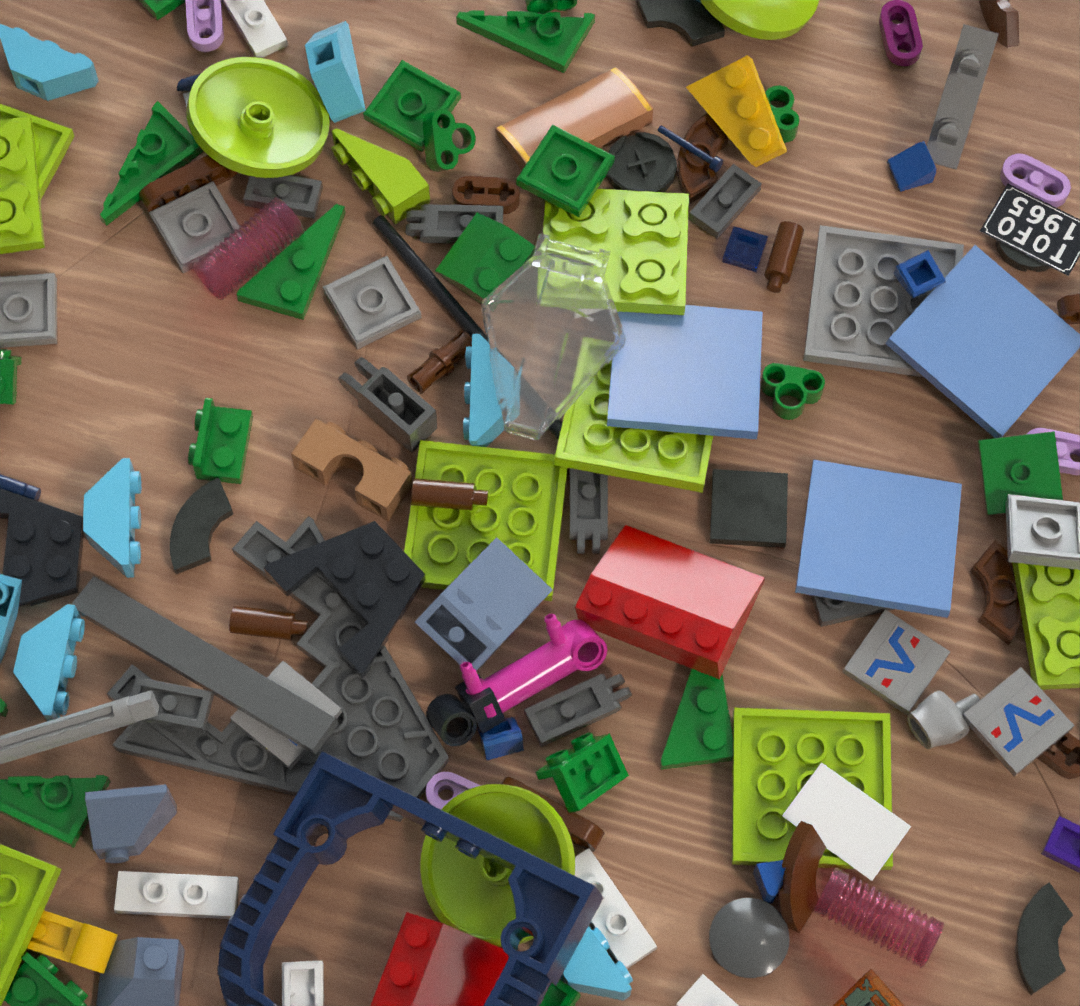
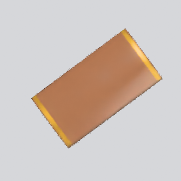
[495,67,654,171]

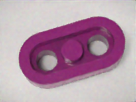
[879,0,923,66]

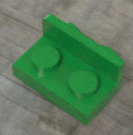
[188,398,253,484]
[535,732,629,813]
[4,952,88,1006]

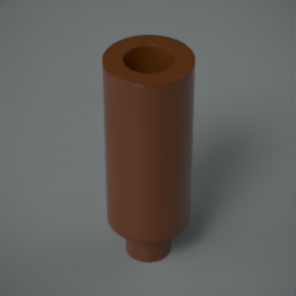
[764,221,804,293]
[411,478,488,511]
[229,606,308,641]

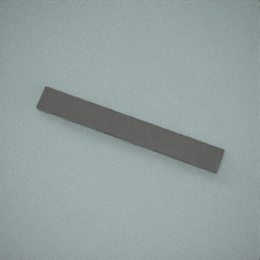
[71,576,339,755]

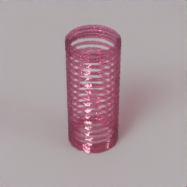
[193,197,304,300]
[814,867,944,968]

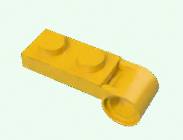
[27,910,118,974]

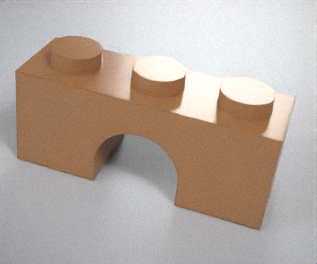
[291,418,412,522]

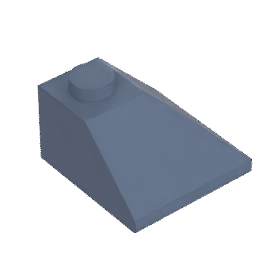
[85,784,177,863]
[96,937,185,1006]

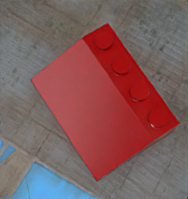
[575,525,765,680]
[370,912,509,1006]

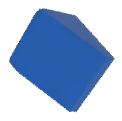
[887,141,936,192]
[894,250,946,298]

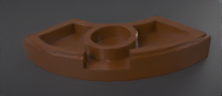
[979,0,1019,48]
[677,113,728,204]
[970,540,1022,645]
[779,821,826,933]

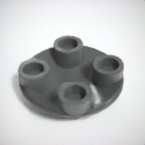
[709,898,790,978]

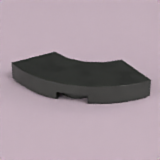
[635,0,725,47]
[170,478,233,574]
[1015,882,1073,995]

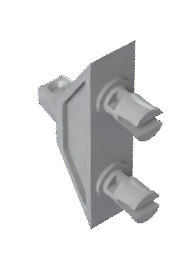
[927,24,999,170]

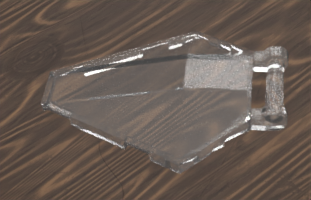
[481,233,626,440]

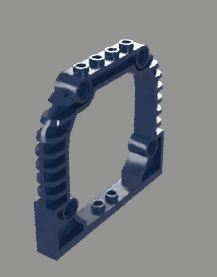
[217,751,604,1006]

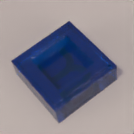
[722,226,768,273]

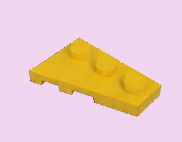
[686,55,787,167]

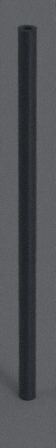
[372,215,562,440]

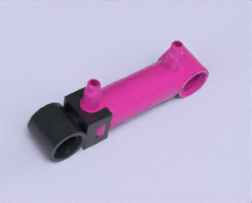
[426,614,607,746]

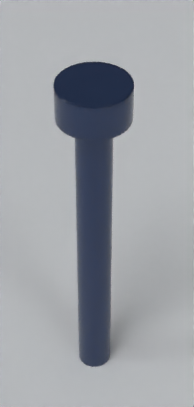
[658,125,723,172]

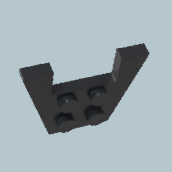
[0,489,84,607]
[264,521,426,678]

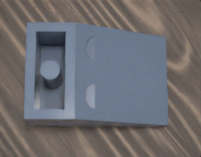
[415,537,553,672]

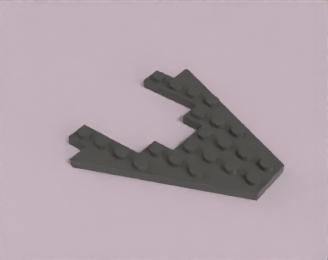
[107,516,449,822]

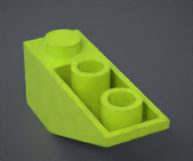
[331,128,430,225]

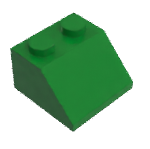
[435,212,536,313]

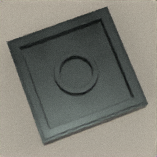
[710,469,788,548]

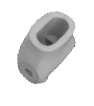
[907,691,980,749]

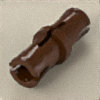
[407,330,472,394]

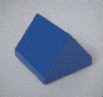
[477,717,524,761]
[753,860,786,904]

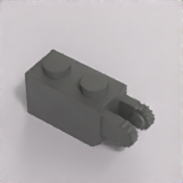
[338,357,437,453]

